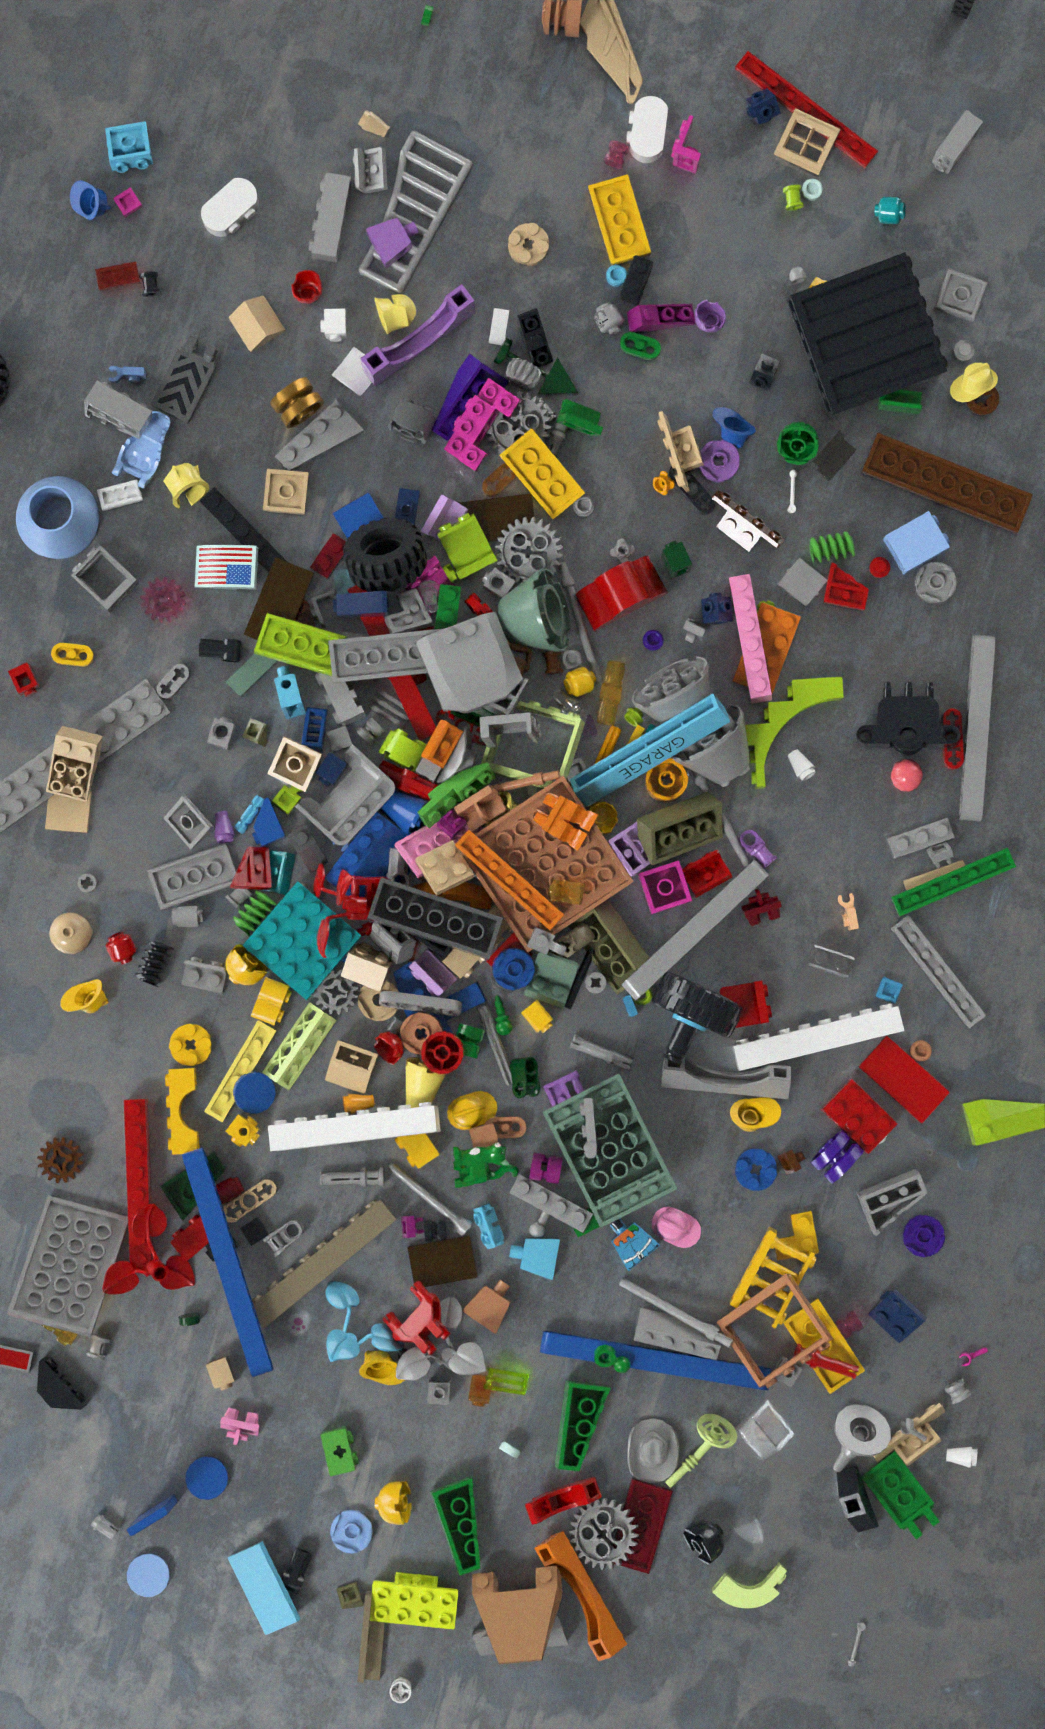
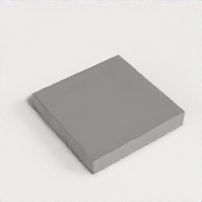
[934,268,988,322]

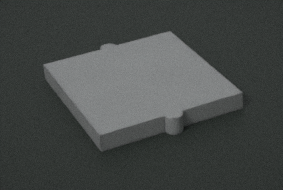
[777,557,827,607]

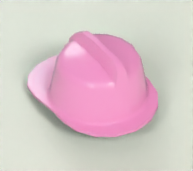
[652,1207,701,1248]

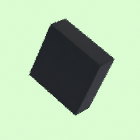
[240,1217,270,1246]

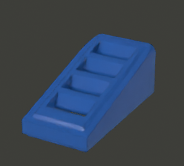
[301,707,328,754]

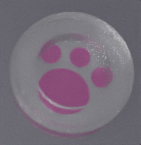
[287,1313,309,1335]

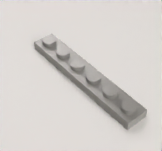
[891,915,986,1029]

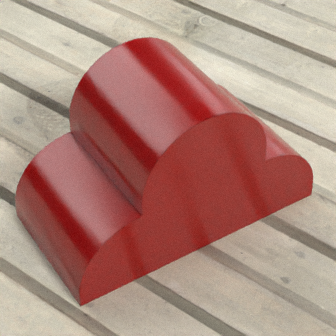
[575,555,668,632]

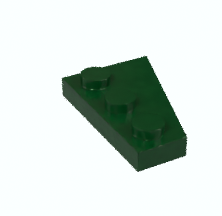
[160,1151,226,1221]

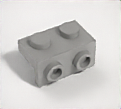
[353,147,388,194]

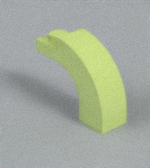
[711,1562,787,1608]

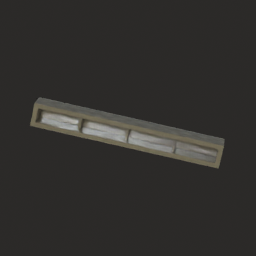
[252,1199,397,1328]

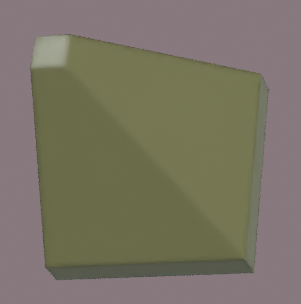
[242,718,268,747]
[336,1582,364,1609]

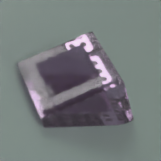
[582,714,598,741]

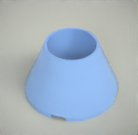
[16,476,100,559]

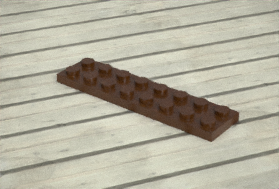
[862,433,1033,534]

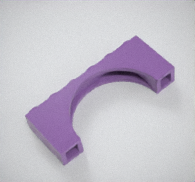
[360,284,475,387]

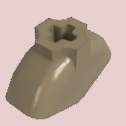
[548,923,594,959]

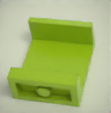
[436,513,497,579]

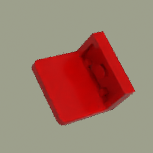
[719,980,772,1028]

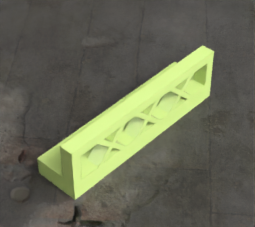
[262,1002,337,1090]

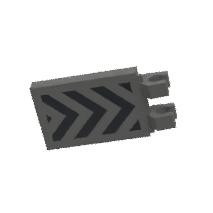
[150,336,218,424]

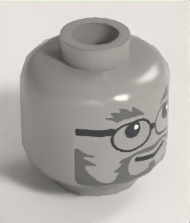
[594,302,624,335]

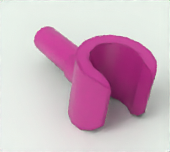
[959,1347,988,1366]

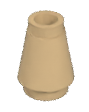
[358,110,390,138]

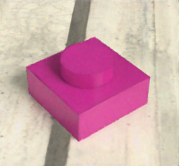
[113,187,142,217]

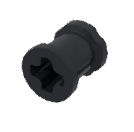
[139,271,161,297]

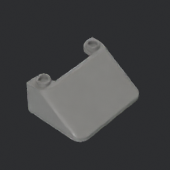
[295,744,395,845]

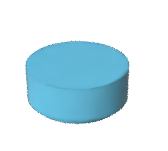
[606,264,627,287]

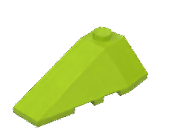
[962,1099,1045,1146]

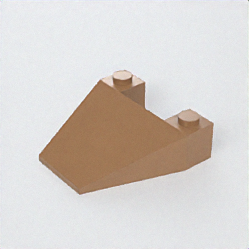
[472,1566,562,1664]

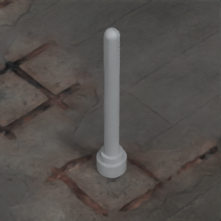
[389,1163,473,1237]

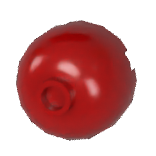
[421,1031,464,1074]

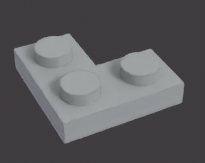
[385,588,432,634]

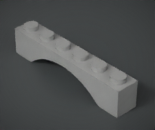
[661,1057,791,1099]

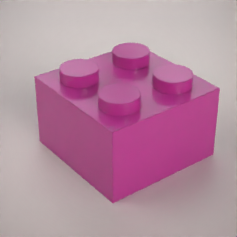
[638,860,692,915]

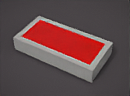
[0,1344,35,1373]

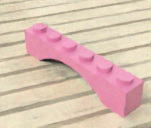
[729,574,772,704]

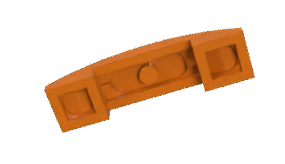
[412,882,492,909]

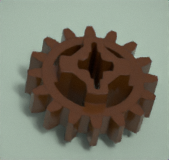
[37,1137,84,1183]

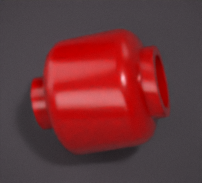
[105,932,137,964]

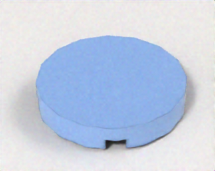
[330,1509,373,1554]
[127,1553,170,1597]

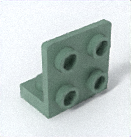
[524,952,579,1009]

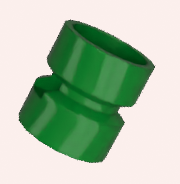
[456,1023,485,1059]

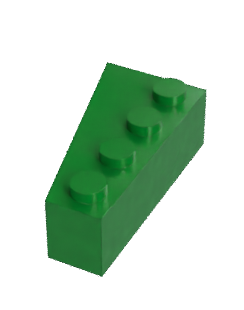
[555,1380,611,1471]
[430,1476,481,1576]

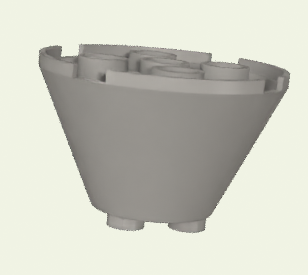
[631,656,710,724]
[671,704,750,787]

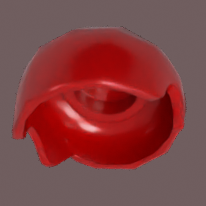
[291,270,323,304]
[374,1031,404,1065]

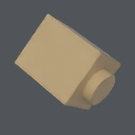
[206,1355,236,1391]

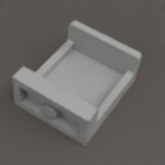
[480,712,541,748]

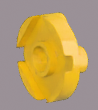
[169,1024,212,1066]

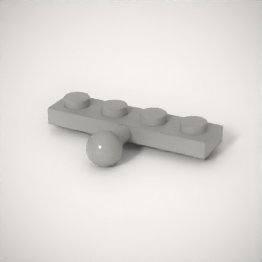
[509,1174,594,1239]

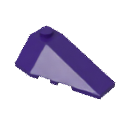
[432,353,509,441]

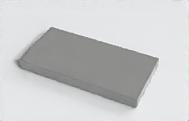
[147,843,237,911]

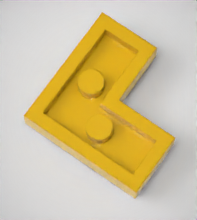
[774,1211,819,1261]

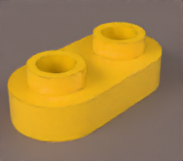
[51,643,94,667]

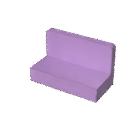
[421,494,468,541]

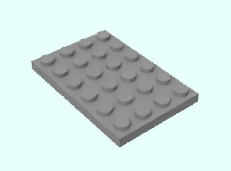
[8,1195,128,1337]

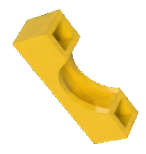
[165,1068,200,1155]

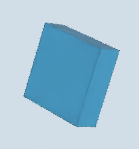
[875,977,903,1004]
[622,995,638,1017]

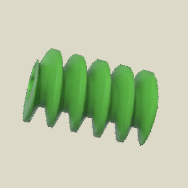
[809,531,855,564]
[233,891,277,936]

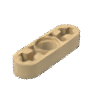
[223,1179,277,1223]

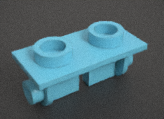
[473,1203,505,1249]

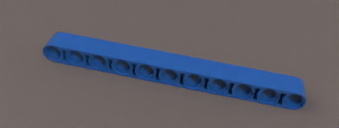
[182,1147,273,1377]
[540,1331,772,1390]

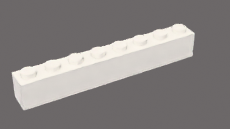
[732,1003,904,1071]
[268,1102,441,1152]

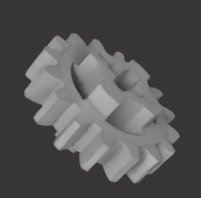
[313,970,359,1015]

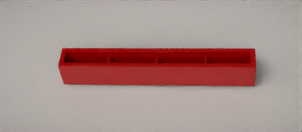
[124,1099,154,1271]

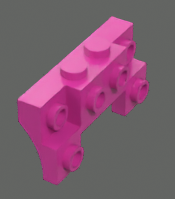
[444,378,522,472]

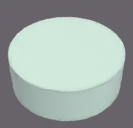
[801,179,823,201]
[499,1442,521,1459]

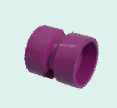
[529,1152,563,1184]

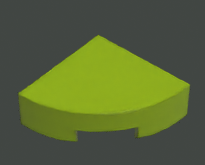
[442,563,460,584]

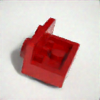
[682,850,732,898]

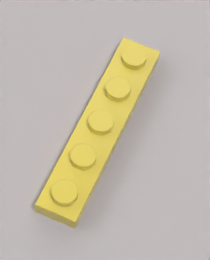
[204,1020,277,1122]

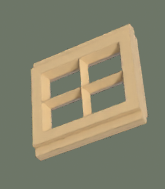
[774,108,840,176]

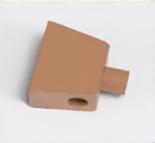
[462,1279,510,1334]

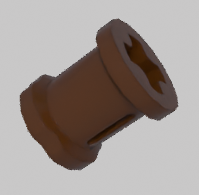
[542,651,563,675]

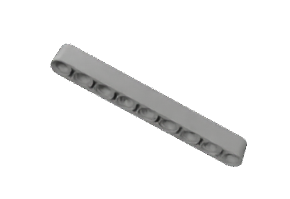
[959,635,995,822]
[621,859,769,1000]

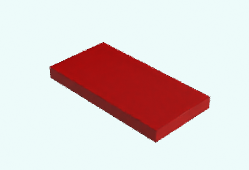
[858,1035,950,1124]

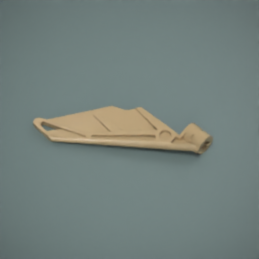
[580,0,643,104]

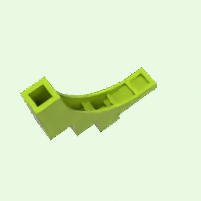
[745,677,844,789]

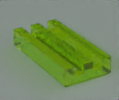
[483,1367,529,1395]

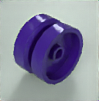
[810,1130,864,1184]

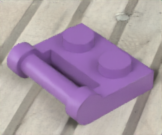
[543,1070,584,1107]

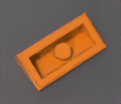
[421,720,464,768]

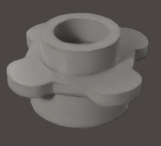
[610,539,635,563]

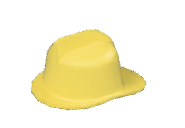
[950,363,998,402]

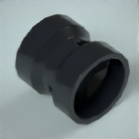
[423,1219,447,1242]

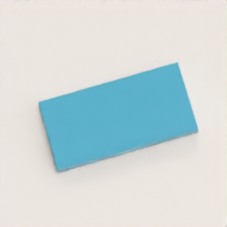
[228,1541,301,1635]

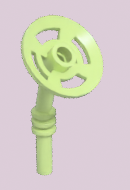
[665,1414,737,1488]

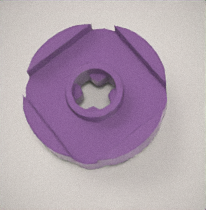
[699,440,740,483]

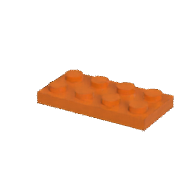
[733,602,801,694]

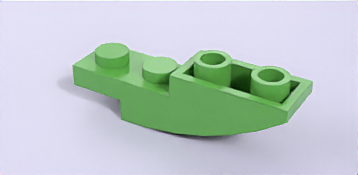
[417,763,496,828]

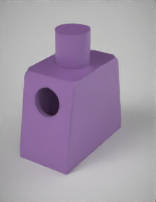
[366,218,419,268]

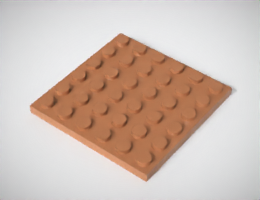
[459,775,634,952]

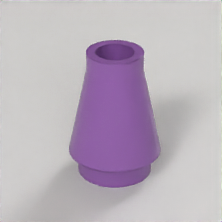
[214,811,235,844]

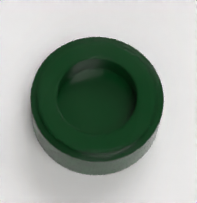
[178,1313,200,1326]

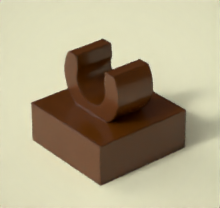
[777,1150,806,1175]

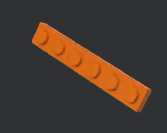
[455,829,564,930]

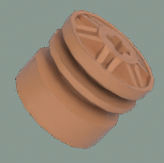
[542,0,582,38]

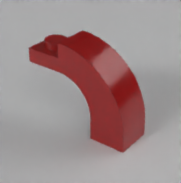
[525,1477,602,1525]

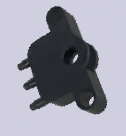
[856,681,961,756]

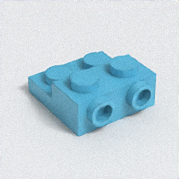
[105,121,153,173]

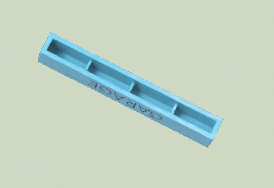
[570,694,731,807]

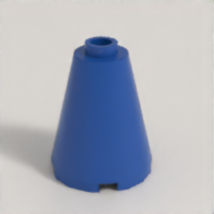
[380,790,429,836]

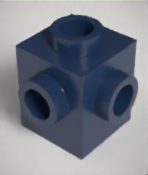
[745,88,781,125]
[701,593,733,625]

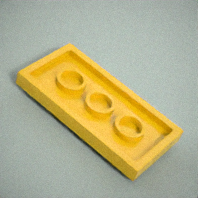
[588,174,651,266]
[499,428,585,519]
[783,1298,865,1394]

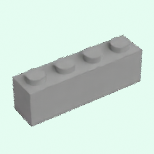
[309,172,352,263]
[633,1308,723,1360]

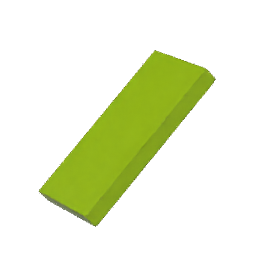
[254,613,347,676]

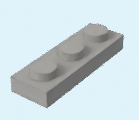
[887,818,954,859]

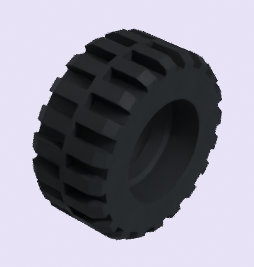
[343,518,427,592]

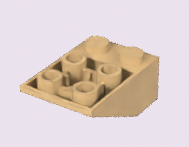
[46,726,103,802]

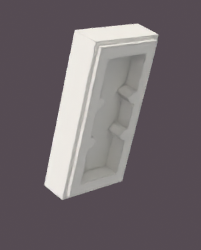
[97,479,143,511]

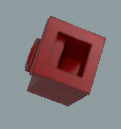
[8,662,40,697]

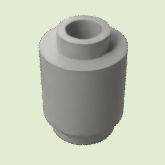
[172,906,204,928]

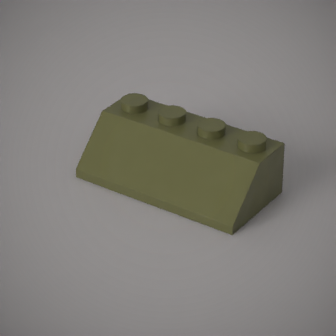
[637,792,723,865]
[569,899,649,995]

